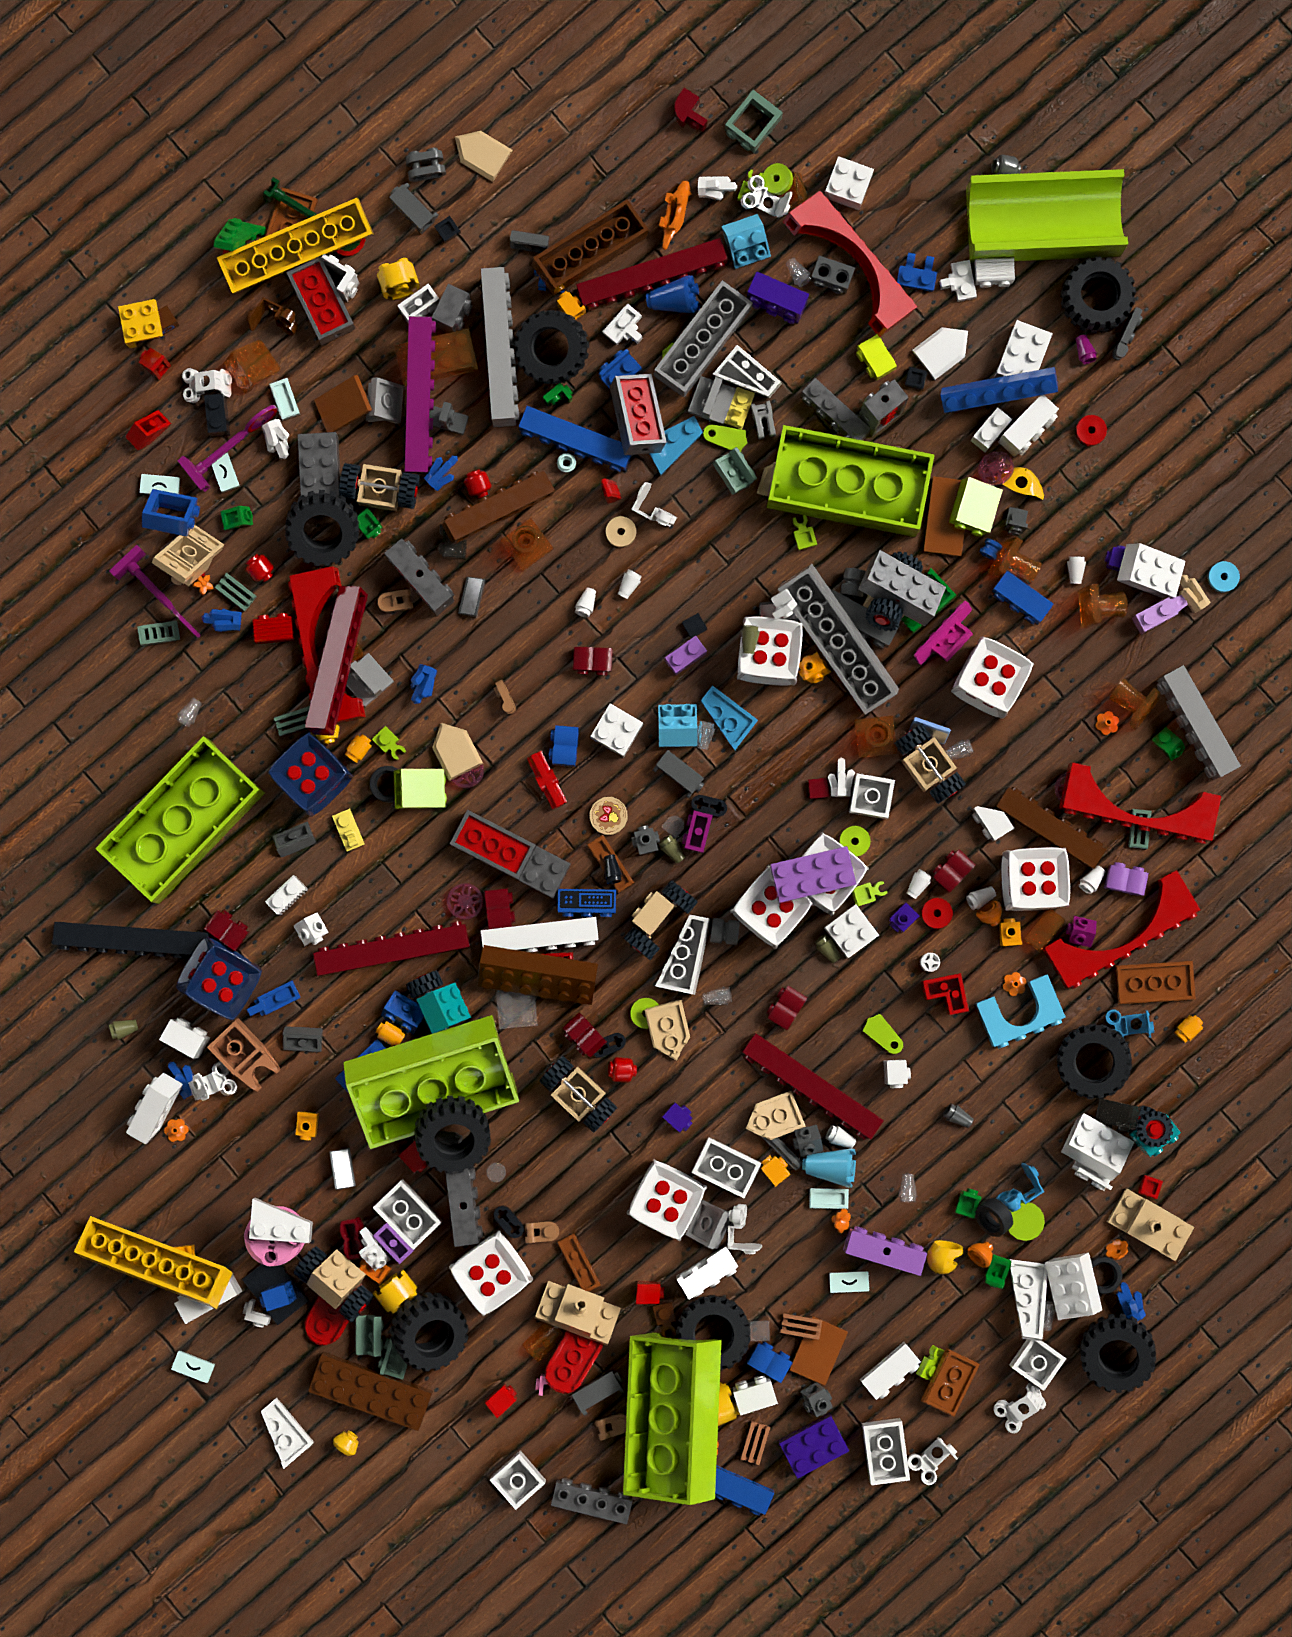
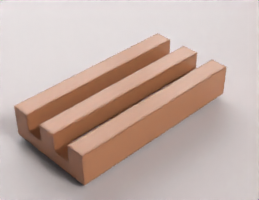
[780,1314,822,1340]
[740,1421,770,1465]

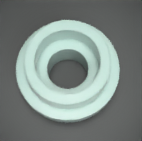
[557,453,576,473]

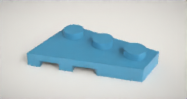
[649,416,703,476]
[701,685,758,751]

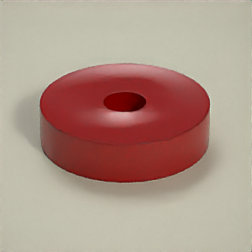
[1076,415,1107,446]
[921,898,953,929]

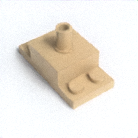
[152,525,224,586]
[1107,1188,1194,1261]
[535,1281,621,1345]

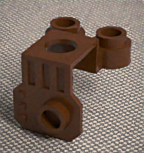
[247,298,298,336]

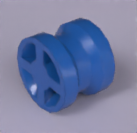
[979,538,1003,561]

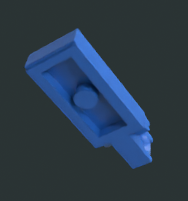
[247,980,301,1016]

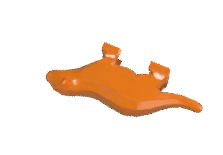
[659,181,692,250]

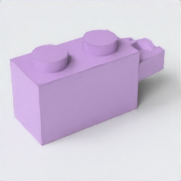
[1132,595,1188,634]

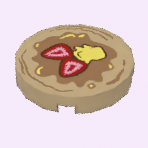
[590,797,628,835]

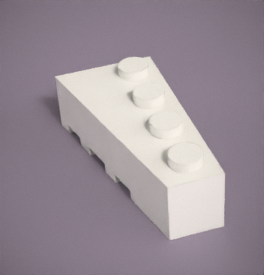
[655,915,711,995]

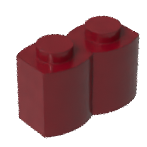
[573,647,613,676]
[932,849,976,894]
[485,888,516,929]
[204,909,250,951]
[766,986,807,1031]
[563,1012,607,1057]
[340,1217,365,1260]

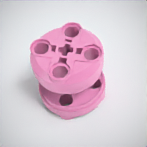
[244,1206,305,1266]

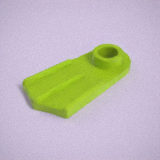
[703,425,747,452]
[863,1014,903,1054]

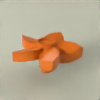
[192,575,214,596]

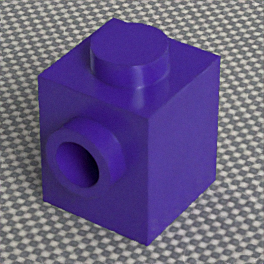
[1104,545,1126,571]
[888,902,919,933]
[662,1102,692,1132]

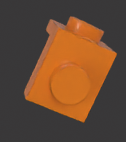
[359,1259,392,1285]

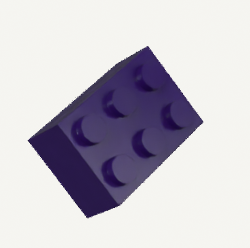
[747,272,809,324]
[778,1413,849,1479]

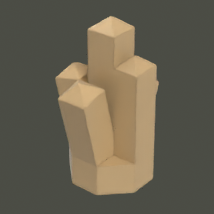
[1179,575,1211,613]

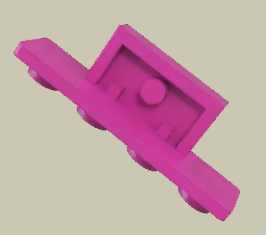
[914,600,973,665]

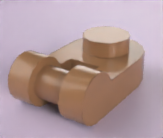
[378,589,413,612]
[494,680,516,714]
[524,1221,559,1243]
[594,1413,627,1440]

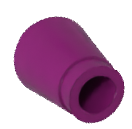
[1075,335,1097,365]

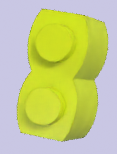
[856,335,897,381]

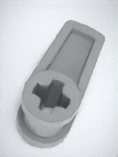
[751,401,776,440]

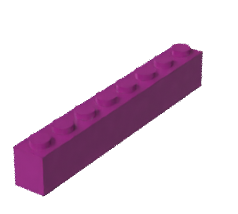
[405,316,436,472]

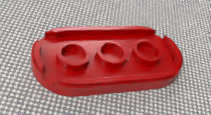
[305,1283,362,1345]
[545,1331,603,1394]

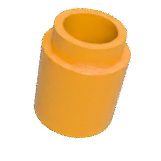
[345,734,372,763]
[1174,1015,1203,1043]
[376,1021,406,1047]

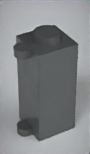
[389,183,439,234]
[653,750,705,798]
[572,1369,625,1416]

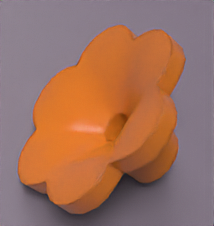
[1095,711,1119,735]
[1003,972,1026,996]
[164,1119,189,1142]
[832,1208,851,1233]
[1106,1239,1128,1260]

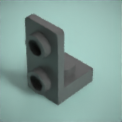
[1004,507,1028,536]

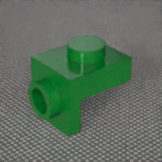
[357,507,382,539]
[1152,727,1185,761]
[955,1188,982,1218]
[985,1254,1012,1289]

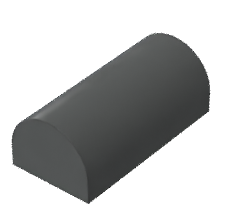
[510,230,550,253]

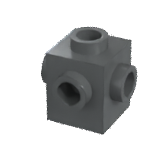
[631,825,660,855]
[793,1125,823,1157]
[800,1382,833,1417]

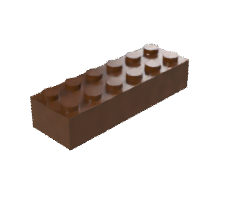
[532,199,649,296]
[478,945,598,1005]
[308,1352,433,1431]

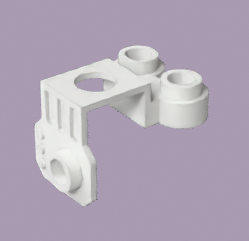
[741,175,792,218]
[182,368,232,403]
[632,482,677,527]
[188,1061,237,1101]
[728,1204,762,1254]
[994,1383,1046,1433]
[907,1437,958,1485]

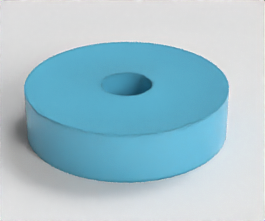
[1208,561,1240,593]

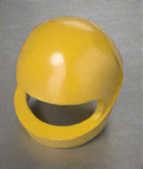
[927,1240,963,1274]

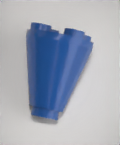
[646,275,700,314]

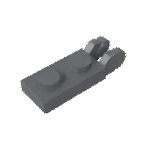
[1112,307,1143,360]

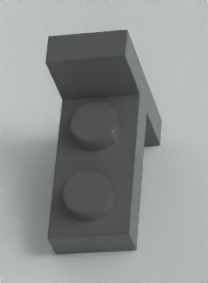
[430,402,469,435]

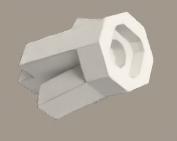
[698,177,737,201]
[262,419,290,459]
[827,758,855,797]

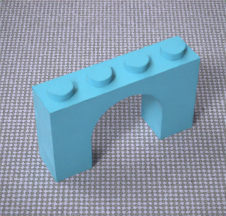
[974,974,1065,1049]

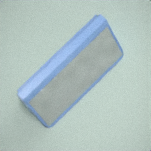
[909,717,951,744]

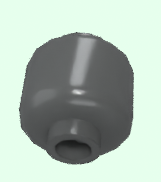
[991,154,1021,175]

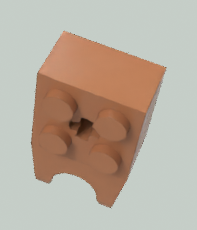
[207,1018,281,1092]

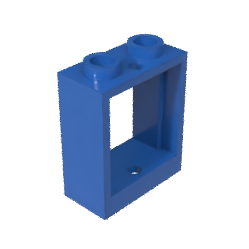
[142,489,200,536]

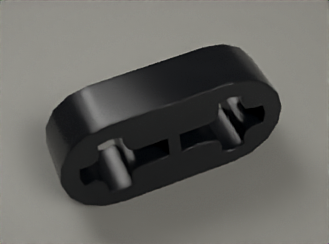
[691,795,727,817]
[593,1033,626,1058]
[494,1205,524,1238]

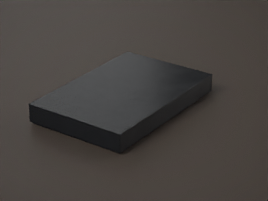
[242,1255,309,1325]

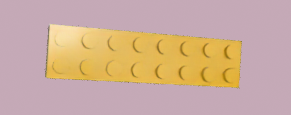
[217,198,373,293]
[74,1216,233,1309]

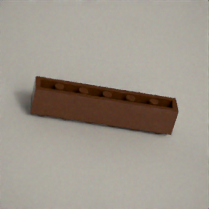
[442,471,555,545]
[994,787,1106,870]

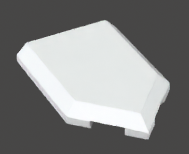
[912,327,968,380]

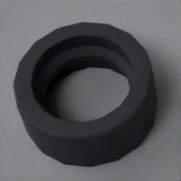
[370,766,398,803]
[975,1198,1013,1237]
[1091,1256,1122,1294]

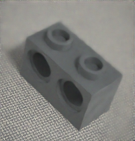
[811,256,855,294]

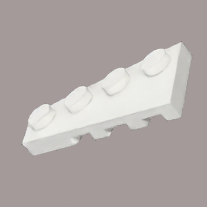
[1010,1259,1048,1341]

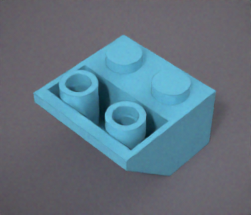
[722,214,771,269]
[658,704,697,747]

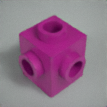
[1066,916,1097,948]

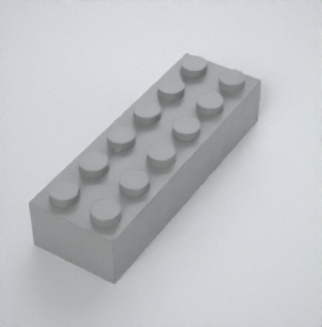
[654,280,753,397]
[1157,665,1241,780]

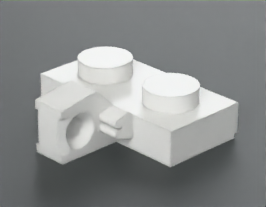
[939,260,977,302]
[602,304,643,345]

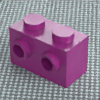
[682,811,713,854]

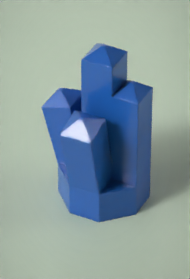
[424,456,458,491]
[202,609,242,632]
[410,664,437,704]
[168,1062,194,1099]
[1116,1282,1146,1321]

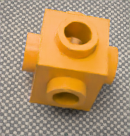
[799,652,831,684]

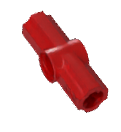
[527,751,567,809]

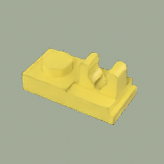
[724,387,755,430]
[332,809,365,852]

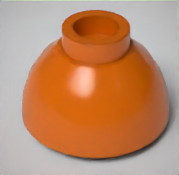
[976,901,1002,926]
[967,1241,993,1268]

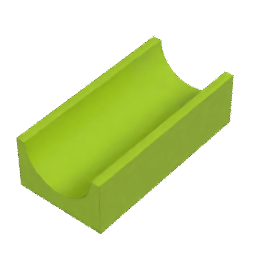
[966,169,1128,263]
[767,425,934,537]
[96,736,265,904]
[344,1015,519,1149]
[623,1333,721,1505]

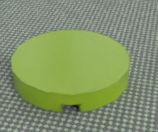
[1008,1202,1045,1241]

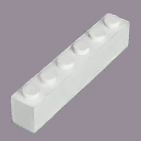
[481,917,599,952]

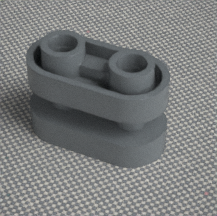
[405,148,446,182]

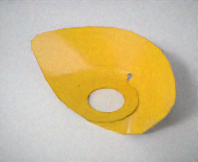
[992,467,1044,500]

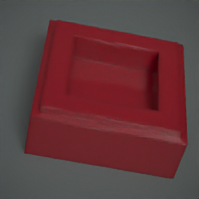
[808,778,829,799]

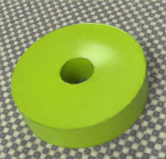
[762,163,793,195]
[839,826,870,857]
[631,998,659,1029]

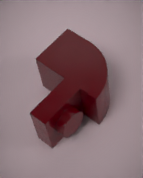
[675,88,707,132]

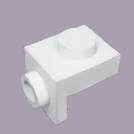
[771,589,797,620]
[243,1299,271,1327]

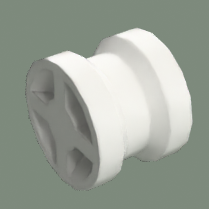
[920,953,940,972]

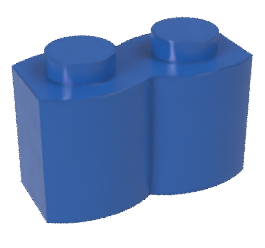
[549,725,579,767]
[746,1341,792,1383]

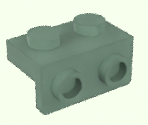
[712,447,757,495]
[355,1315,384,1357]
[378,1338,408,1379]

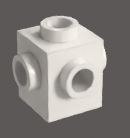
[294,913,329,946]

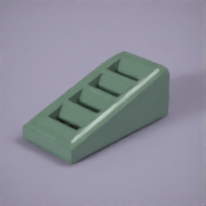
[137,621,180,647]

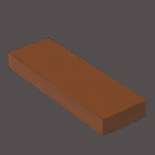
[587,835,634,893]
[557,1233,601,1292]

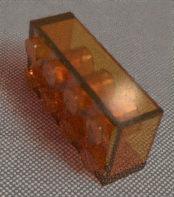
[394,328,478,387]

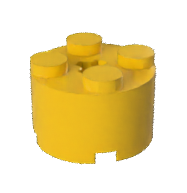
[377,258,420,300]
[373,1269,418,1314]
[718,1382,740,1426]

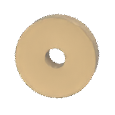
[606,516,636,548]

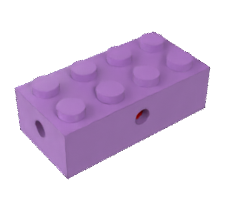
[770,846,856,903]
[843,1226,927,1276]

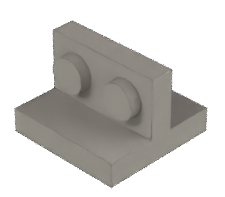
[688,376,736,425]
[366,377,404,424]
[346,653,394,707]
[685,1200,730,1250]

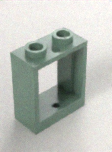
[725,90,783,153]

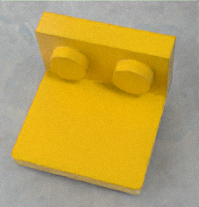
[118,299,163,348]

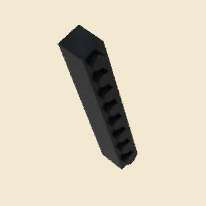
[52,922,211,958]

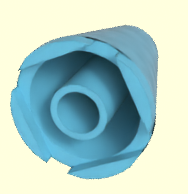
[802,1149,856,1188]

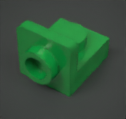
[543,383,573,406]
[220,506,253,530]

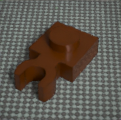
[653,1301,676,1338]

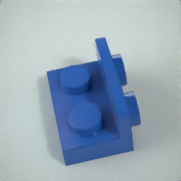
[598,349,642,389]
[381,991,424,1035]

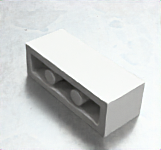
[860,1342,921,1400]

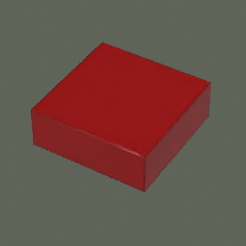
[1138,1175,1163,1199]

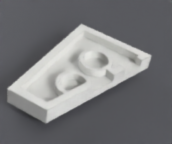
[261,1398,314,1469]

